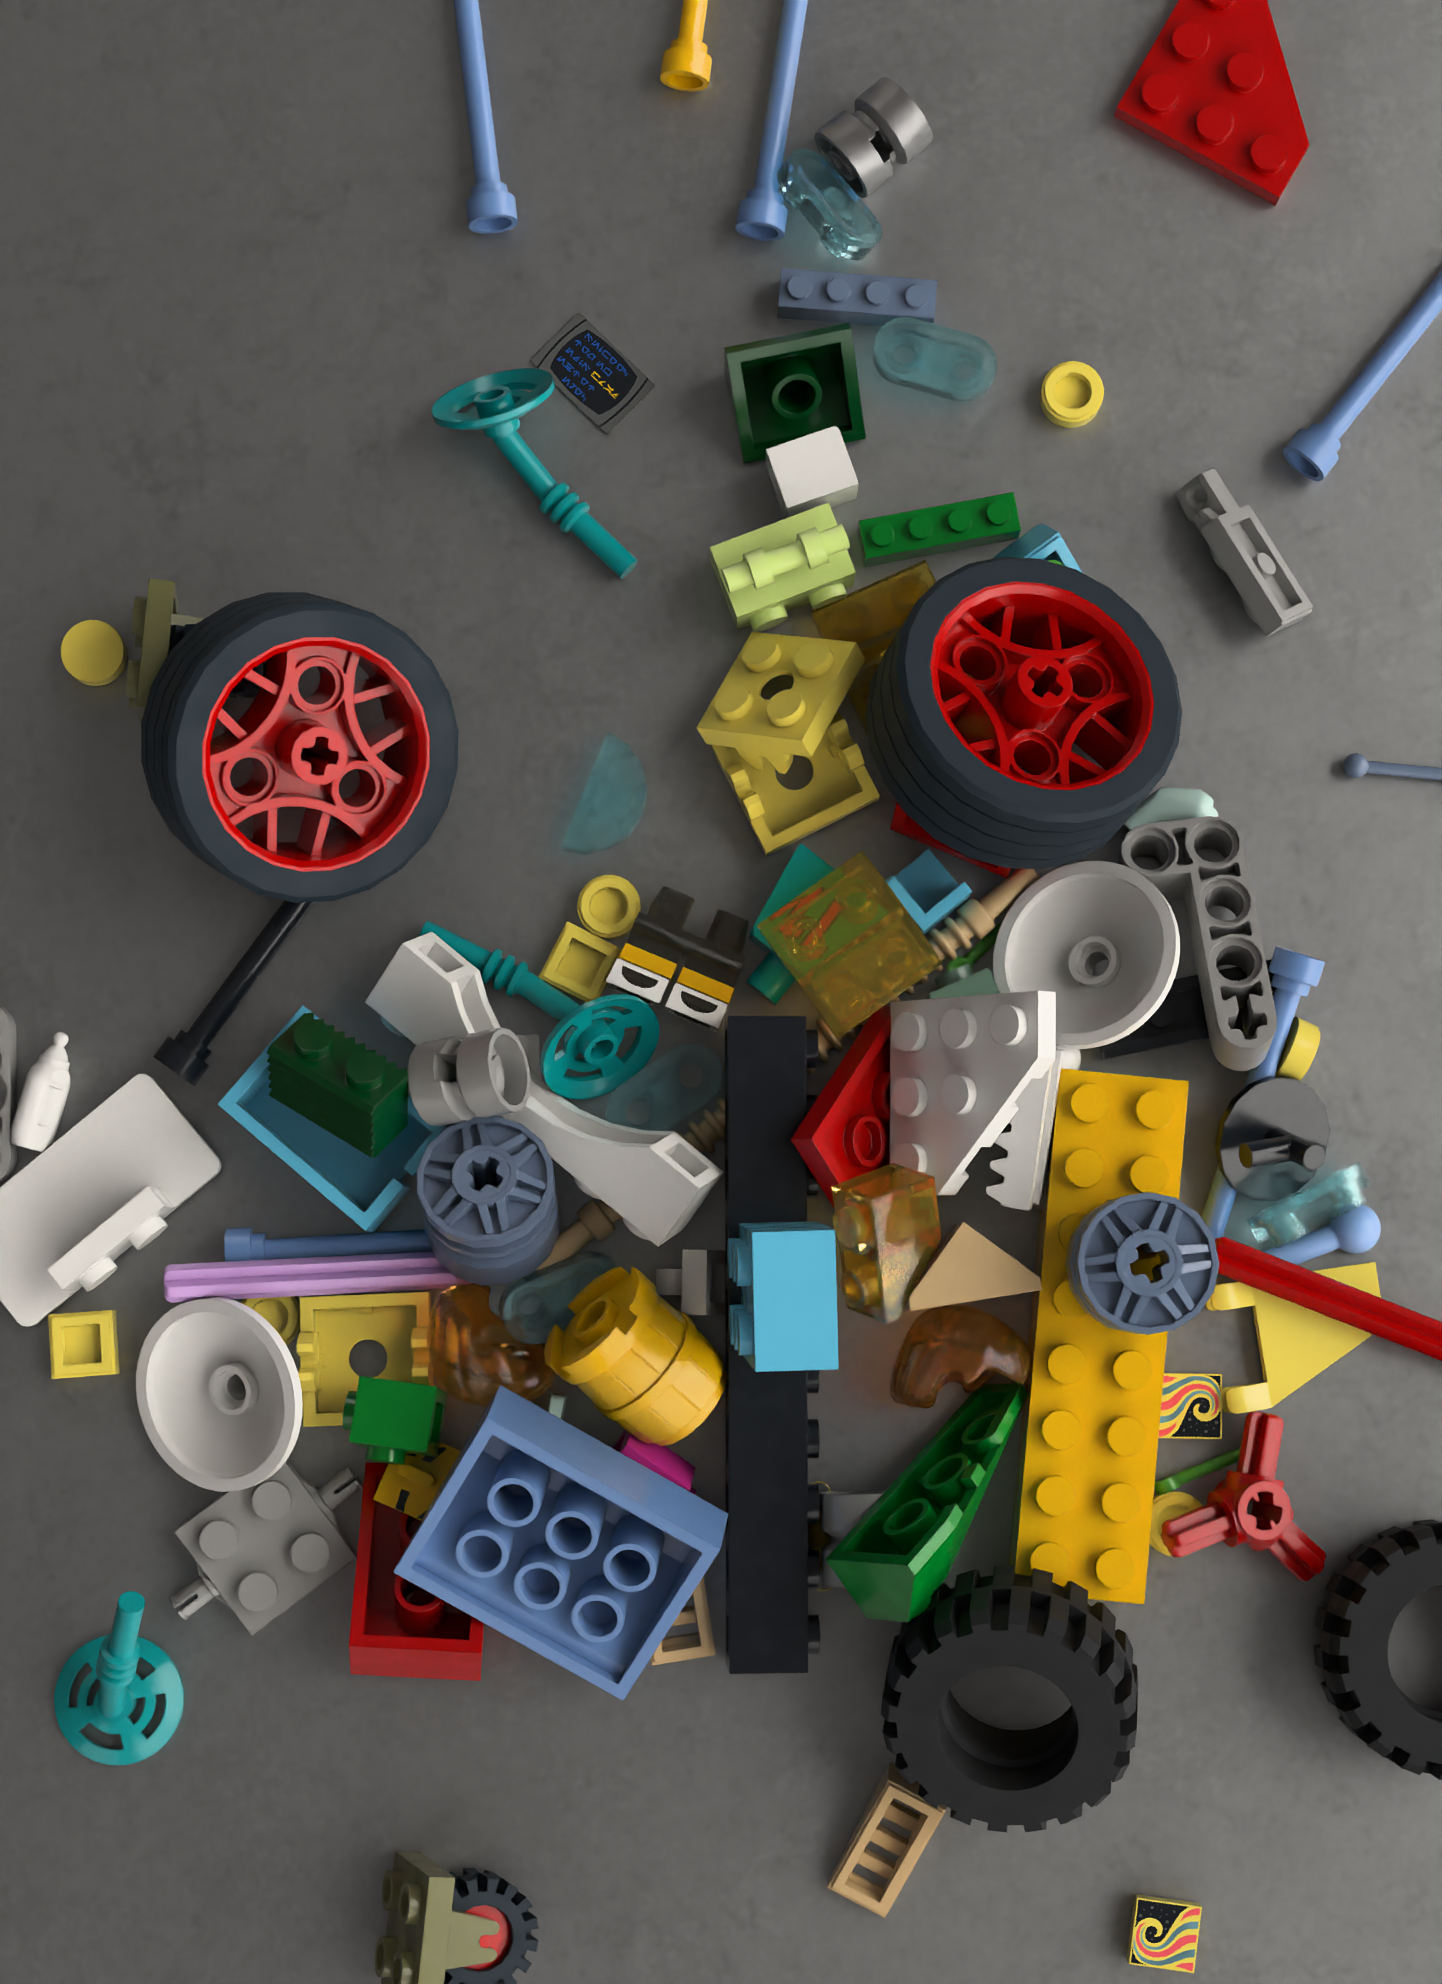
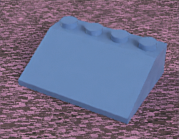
[393,1385,728,1701]

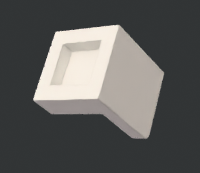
[765,426,859,519]

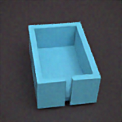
[218,1005,447,1232]
[727,1221,839,1372]

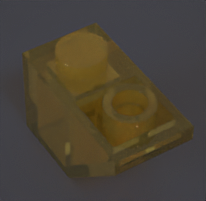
[832,1163,941,1324]

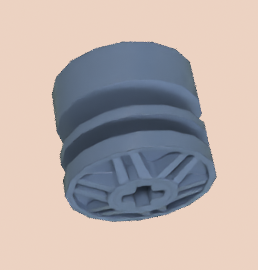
[417,1116,560,1285]
[1065,1192,1219,1335]

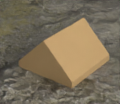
[902,1222,1042,1311]

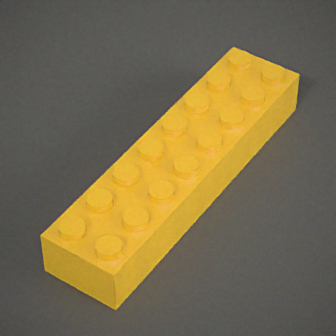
[1008,1069,1189,1604]

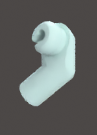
[1122,787,1218,834]

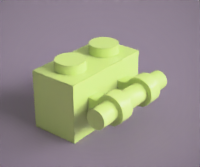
[710,502,856,632]

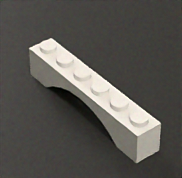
[365,932,724,1247]

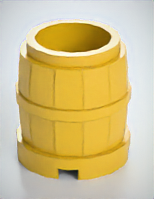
[544,1266,727,1446]

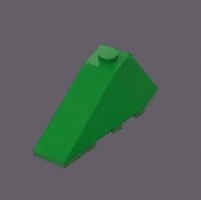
[825,1384,1028,1623]

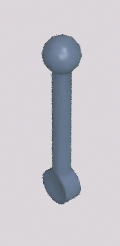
[1343,753,1442,781]

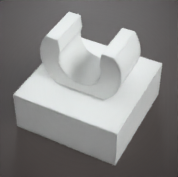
[656,1249,725,1315]

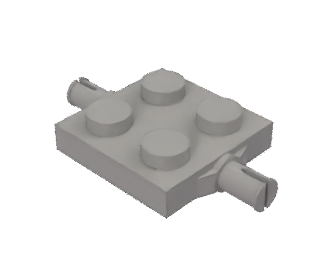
[169,1459,363,1636]

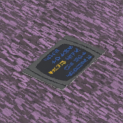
[531,313,655,434]

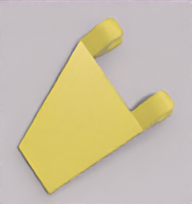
[1205,1262,1381,1414]

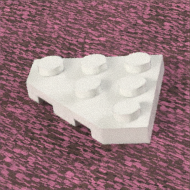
[889,990,1056,1196]

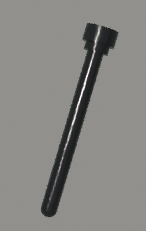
[153,900,314,1086]

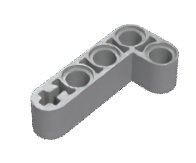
[1118,816,1277,1071]

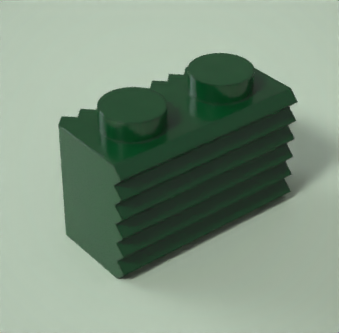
[267,1013,408,1158]

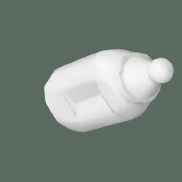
[11,1032,71,1152]

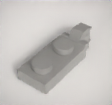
[1176,468,1313,636]

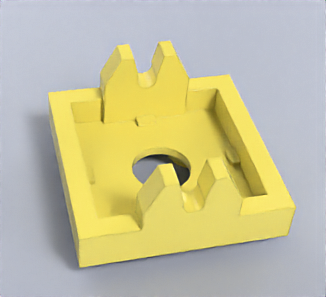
[697,632,865,774]
[710,712,880,856]
[296,1292,434,1427]

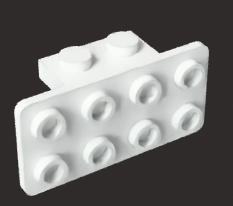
[0,1074,221,1327]

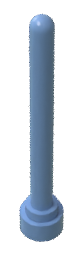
[453,0,518,234]
[735,0,808,241]
[1283,270,1442,481]
[1202,946,1325,1239]
[224,1227,433,1262]

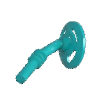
[431,368,638,579]
[418,920,660,1100]
[54,1591,184,1765]

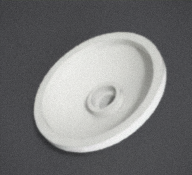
[993,861,1180,1049]
[136,1297,303,1492]

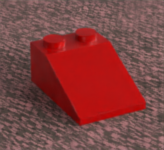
[349,1462,485,1681]

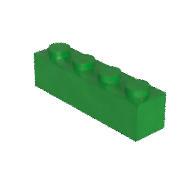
[857,492,1021,567]

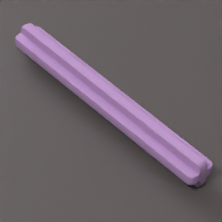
[163,1252,482,1303]

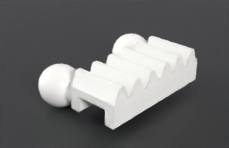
[986,1046,1081,1211]

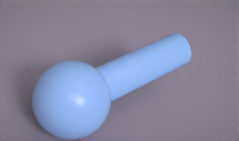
[1262,1203,1381,1265]

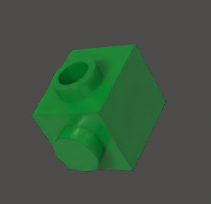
[343,1376,448,1465]

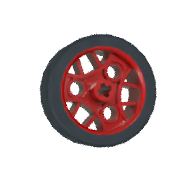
[865,557,1182,869]
[141,592,458,903]

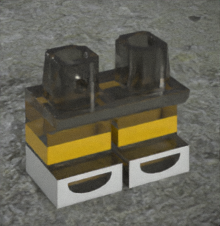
[606,886,749,1034]

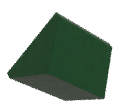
[724,323,866,463]

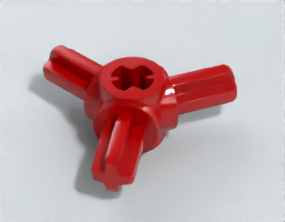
[1160,1411,1326,1582]

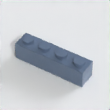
[777,268,937,330]

